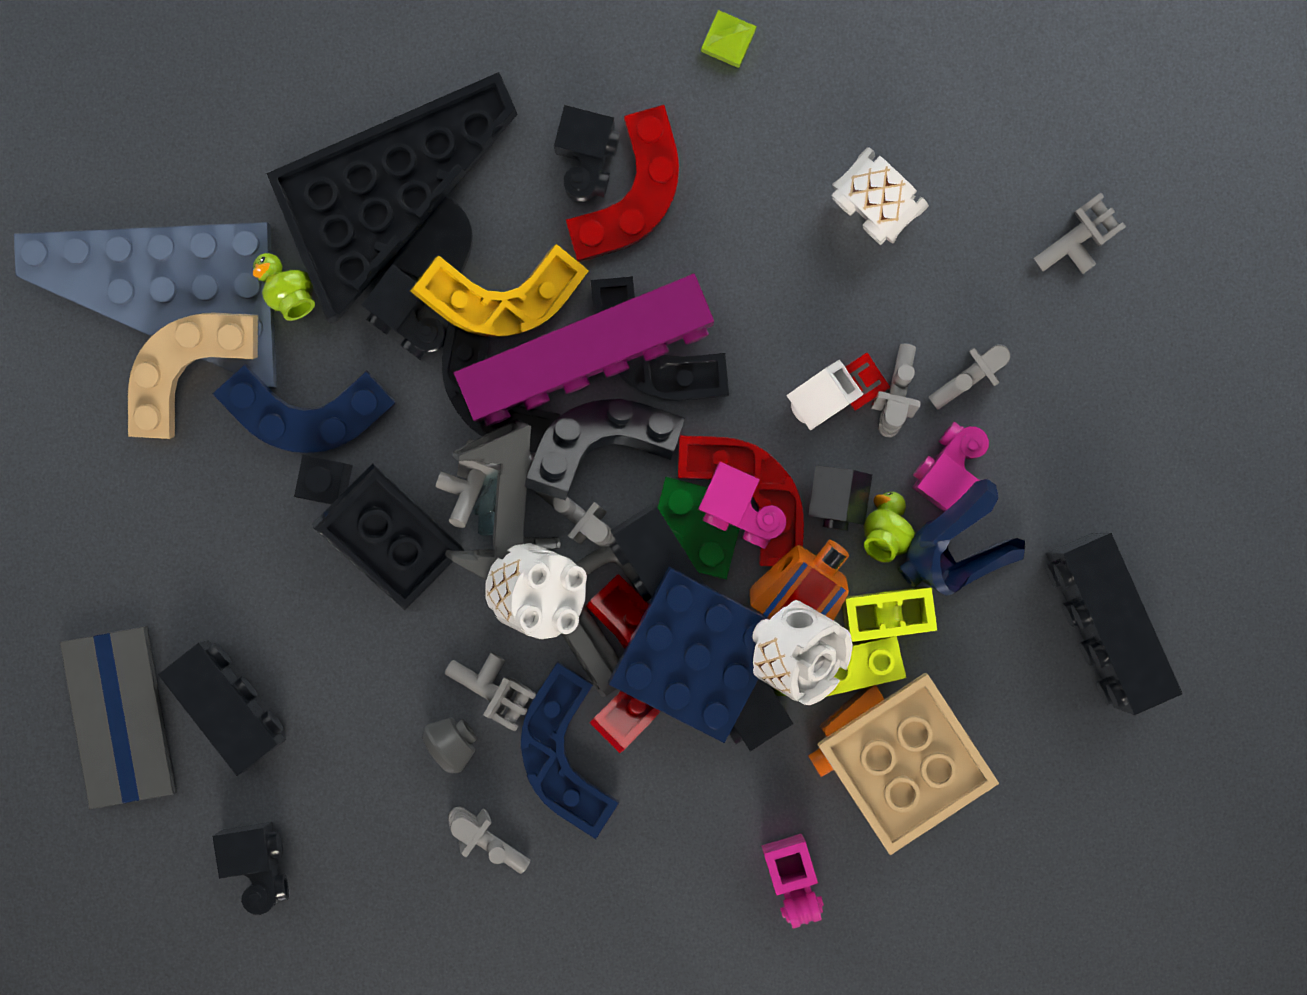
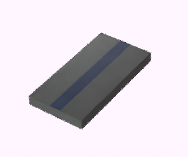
[60,626,176,810]

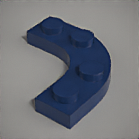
[212,364,396,453]
[521,661,619,839]

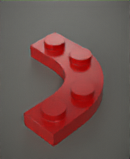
[566,105,679,262]
[678,435,804,567]
[586,574,661,753]

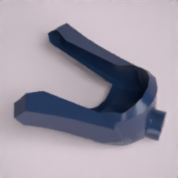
[898,479,1025,596]

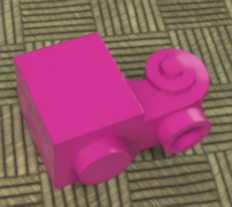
[912,422,989,512]
[698,462,786,549]
[761,833,824,929]

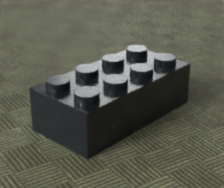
[1045,533,1183,715]

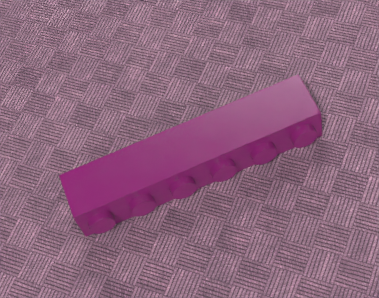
[454,273,714,427]

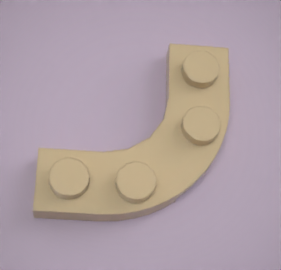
[128,313,258,439]

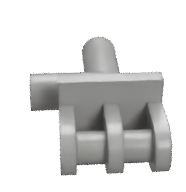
[1033,193,1126,274]
[871,343,921,437]
[928,345,1010,410]
[436,439,500,528]
[535,491,615,547]
[445,652,537,731]
[448,807,530,874]

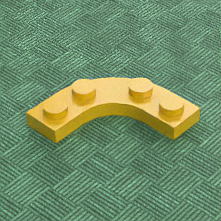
[410,244,589,337]

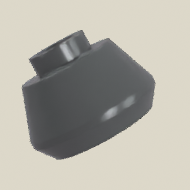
[422,718,477,773]

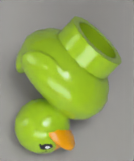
[253,253,315,321]
[863,491,915,562]

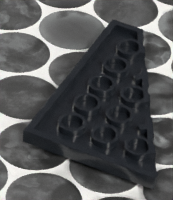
[266,72,518,324]

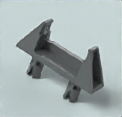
[446,420,561,580]

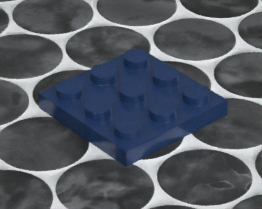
[608,567,770,743]

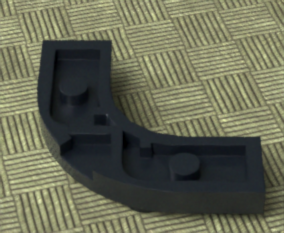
[591,276,729,400]
[442,321,561,453]
[524,399,685,501]

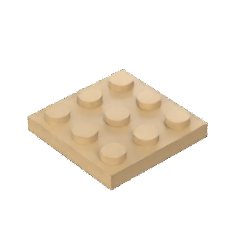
[817,673,999,855]

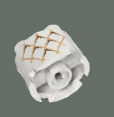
[831,147,929,245]
[485,543,587,639]
[752,600,853,705]

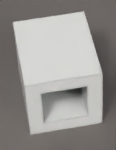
[786,360,864,431]

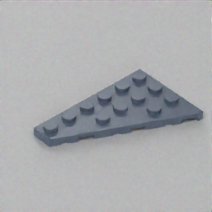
[14,222,277,388]

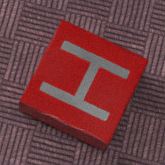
[845,353,890,411]

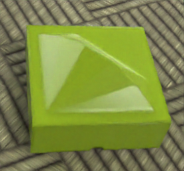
[701,10,757,68]

